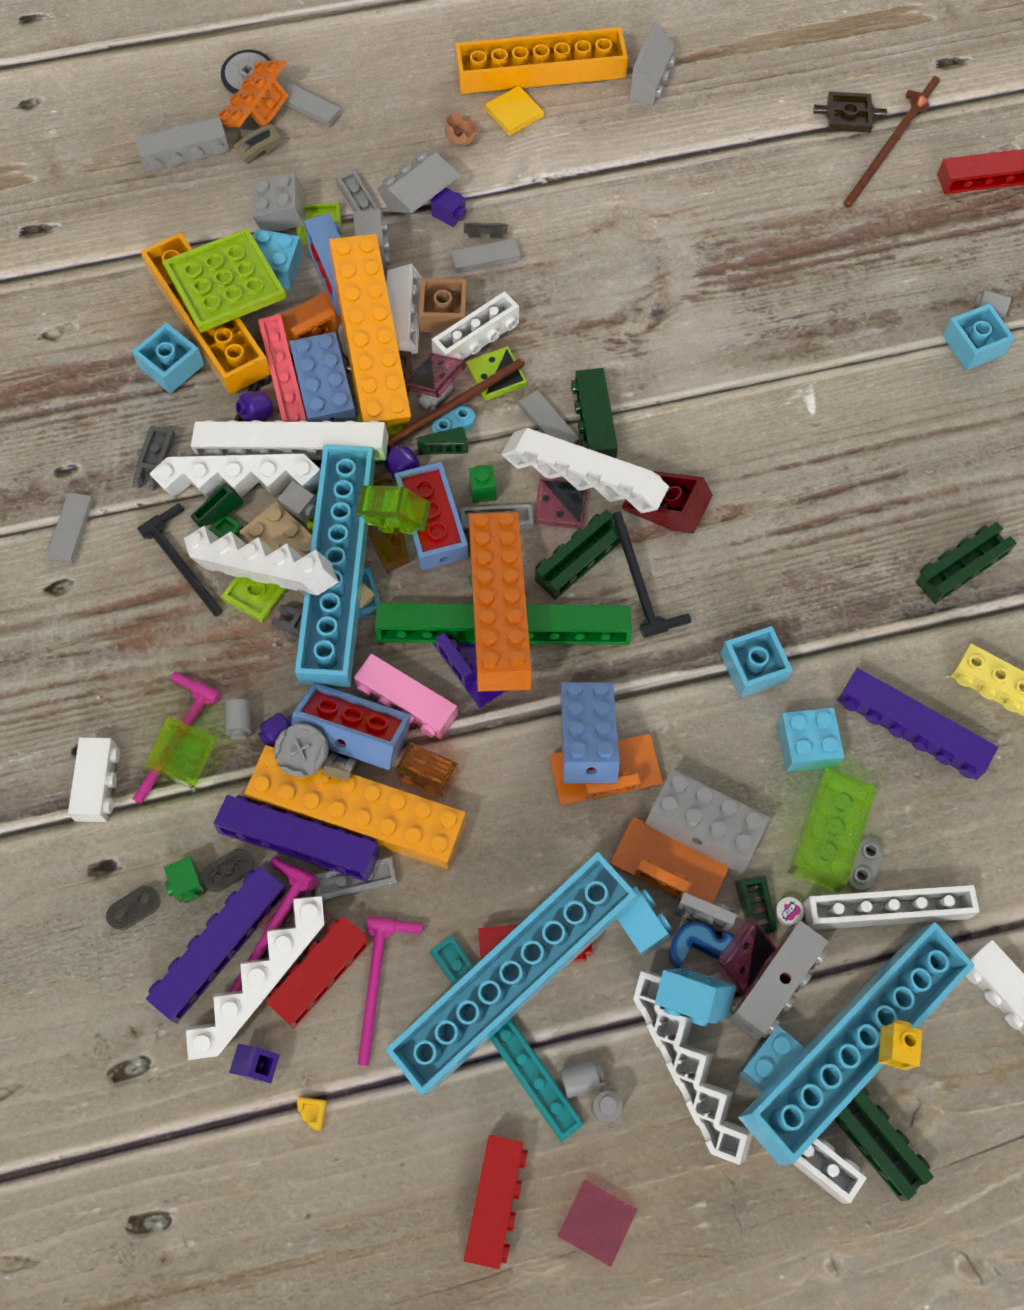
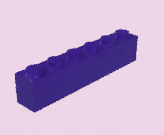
[837,667,998,780]
[213,795,380,882]
[146,866,288,1024]

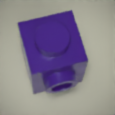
[431,187,467,227]
[229,1044,280,1084]

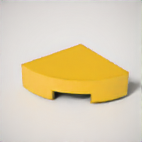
[297,1097,327,1131]

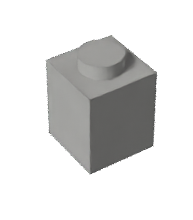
[277,480,317,524]

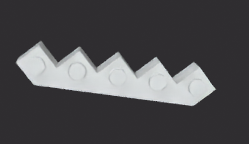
[501,428,669,513]
[149,453,320,500]
[184,526,339,595]
[186,896,324,1060]
[633,971,753,1165]

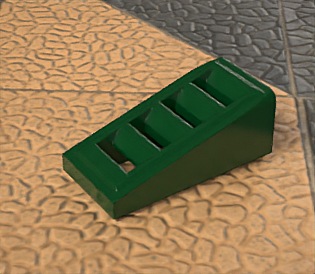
[417,426,468,454]
[190,483,244,528]
[735,876,777,936]

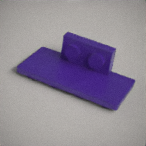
[432,633,508,708]

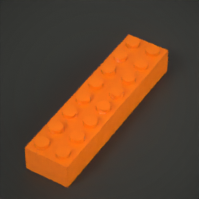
[469,512,532,692]

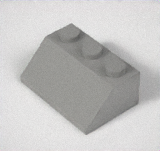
[629,22,676,107]
[377,150,460,214]

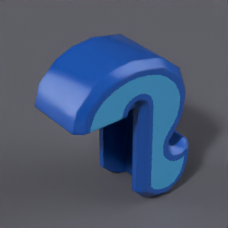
[669,921,740,969]

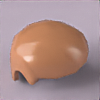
[445,113,477,146]

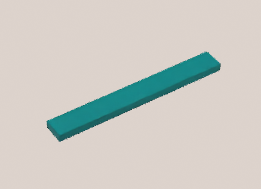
[429,935,585,1142]

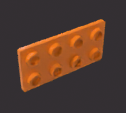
[218,60,289,128]
[256,291,342,355]
[549,734,663,806]
[611,817,729,904]

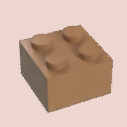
[418,278,467,333]

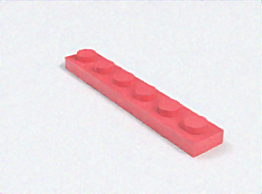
[258,314,308,422]

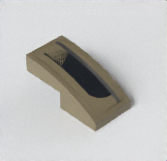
[234,124,284,164]
[322,751,360,781]

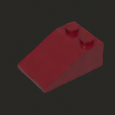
[622,471,713,534]

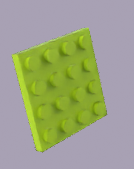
[162,228,287,333]

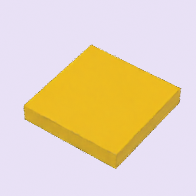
[485,86,544,136]

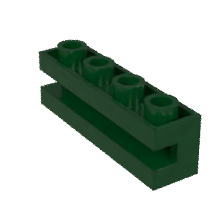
[571,368,618,458]
[535,509,627,600]
[916,522,1017,604]
[834,1086,934,1201]

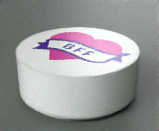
[775,897,804,926]

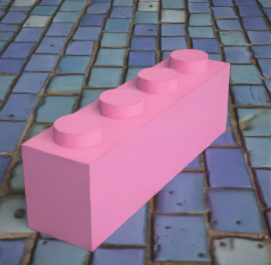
[354,654,458,739]

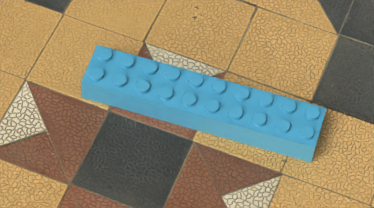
[295,445,375,687]
[385,852,640,1096]
[738,922,975,1166]

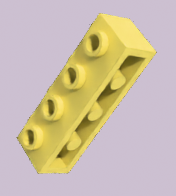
[950,643,1024,716]

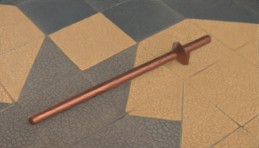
[844,76,940,208]
[387,359,525,451]

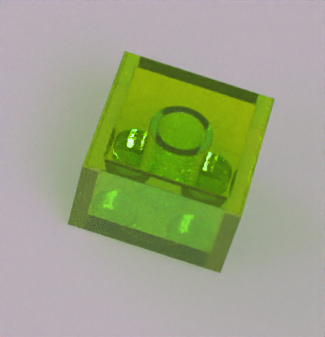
[356,485,430,534]
[142,716,217,789]

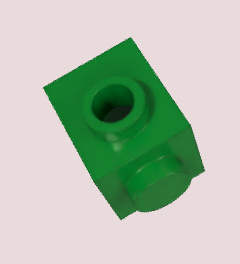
[469,465,497,503]
[164,856,206,903]

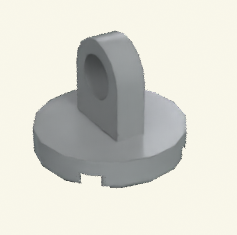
[274,723,329,778]

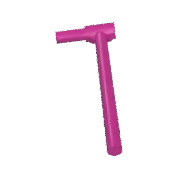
[132,672,221,804]
[229,856,318,992]
[358,916,423,1066]

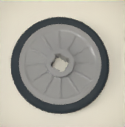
[221,49,271,94]

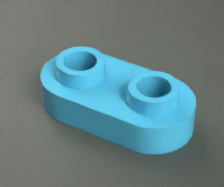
[432,406,475,434]

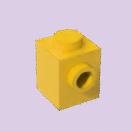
[878,1020,922,1070]

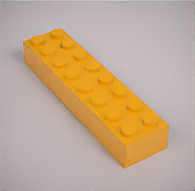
[455,27,628,94]
[140,232,271,395]
[329,234,411,428]
[244,745,467,870]

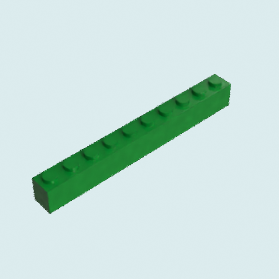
[375,602,632,645]

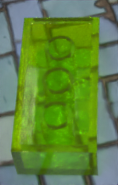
[788,767,877,892]

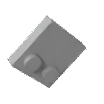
[674,892,737,934]

